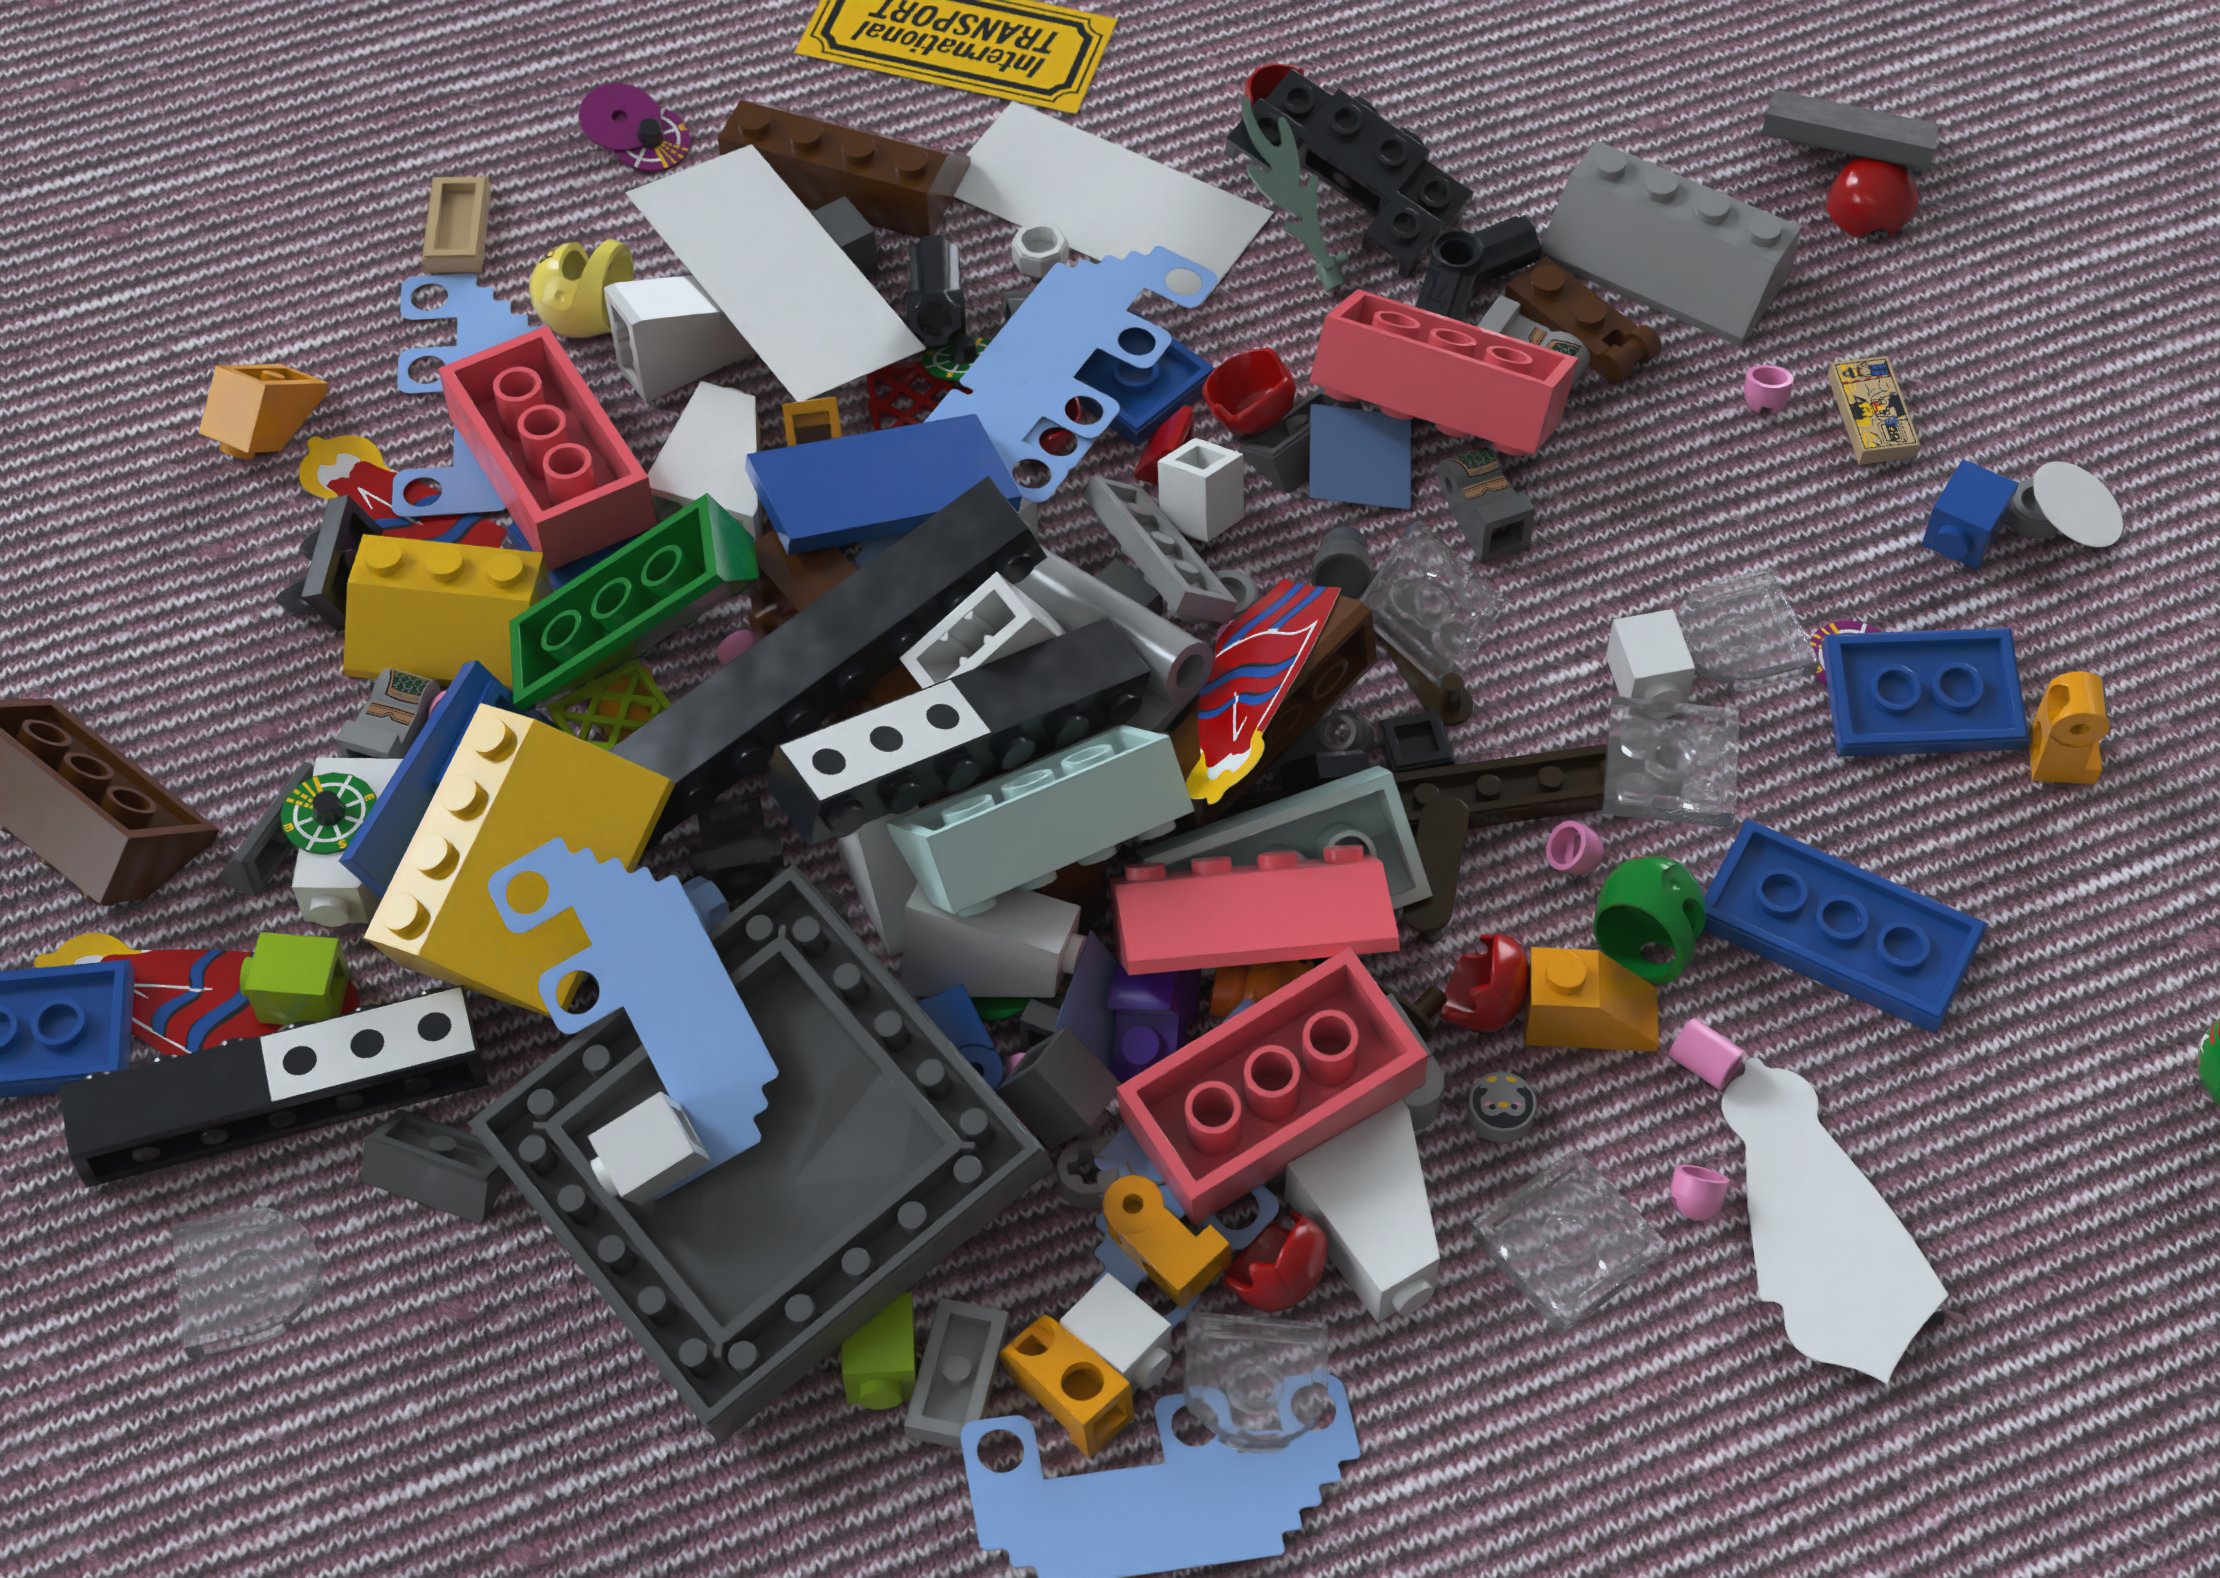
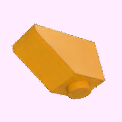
[198,364,329,459]
[1524,947,1659,1052]

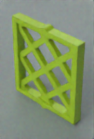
[545,659,671,751]

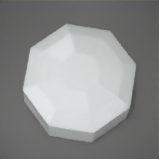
[1011,221,1069,278]

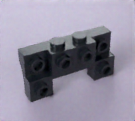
[1225,68,1474,279]

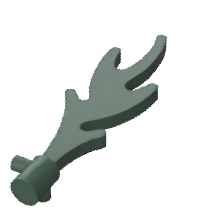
[1241,97,1349,292]

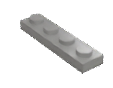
[1083,476,1238,624]

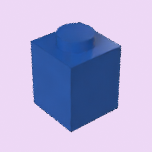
[1922,459,2019,569]

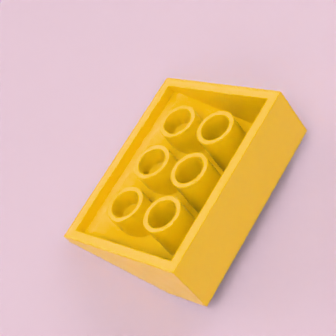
[364,703,675,1018]

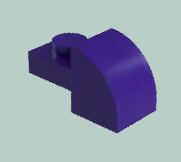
[1107,963,1202,1084]

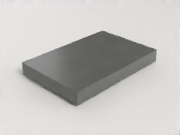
[1762,90,1939,170]

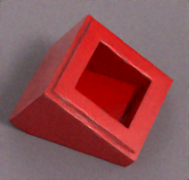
[1134,405,1195,485]

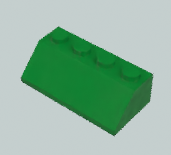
[509,493,759,711]

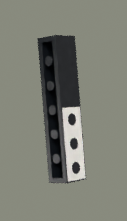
[767,617,1151,846]
[59,985,489,1188]

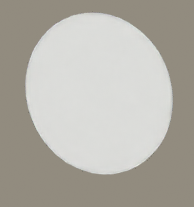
[2033,462,2123,547]

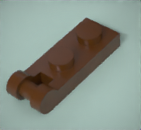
[1504,256,1662,384]

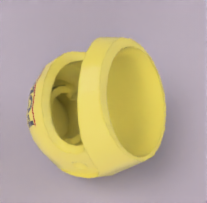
[529,239,634,338]

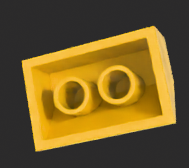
[343,534,553,692]

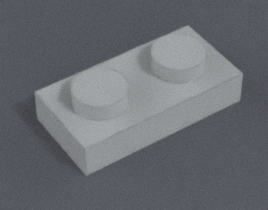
[904,1298,1009,1449]

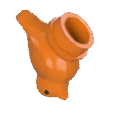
[1208,959,1314,1020]

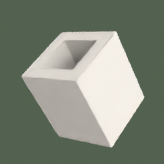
[1158,438,1244,542]
[1606,609,1696,715]
[588,1091,712,1206]
[1060,1272,1172,1394]

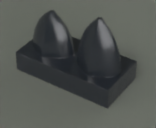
[275,495,384,632]

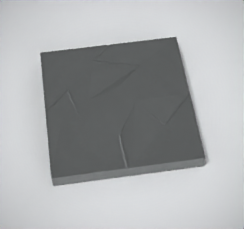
[468,863,1054,1444]

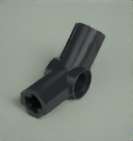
[1415,215,1542,322]
[906,235,966,346]

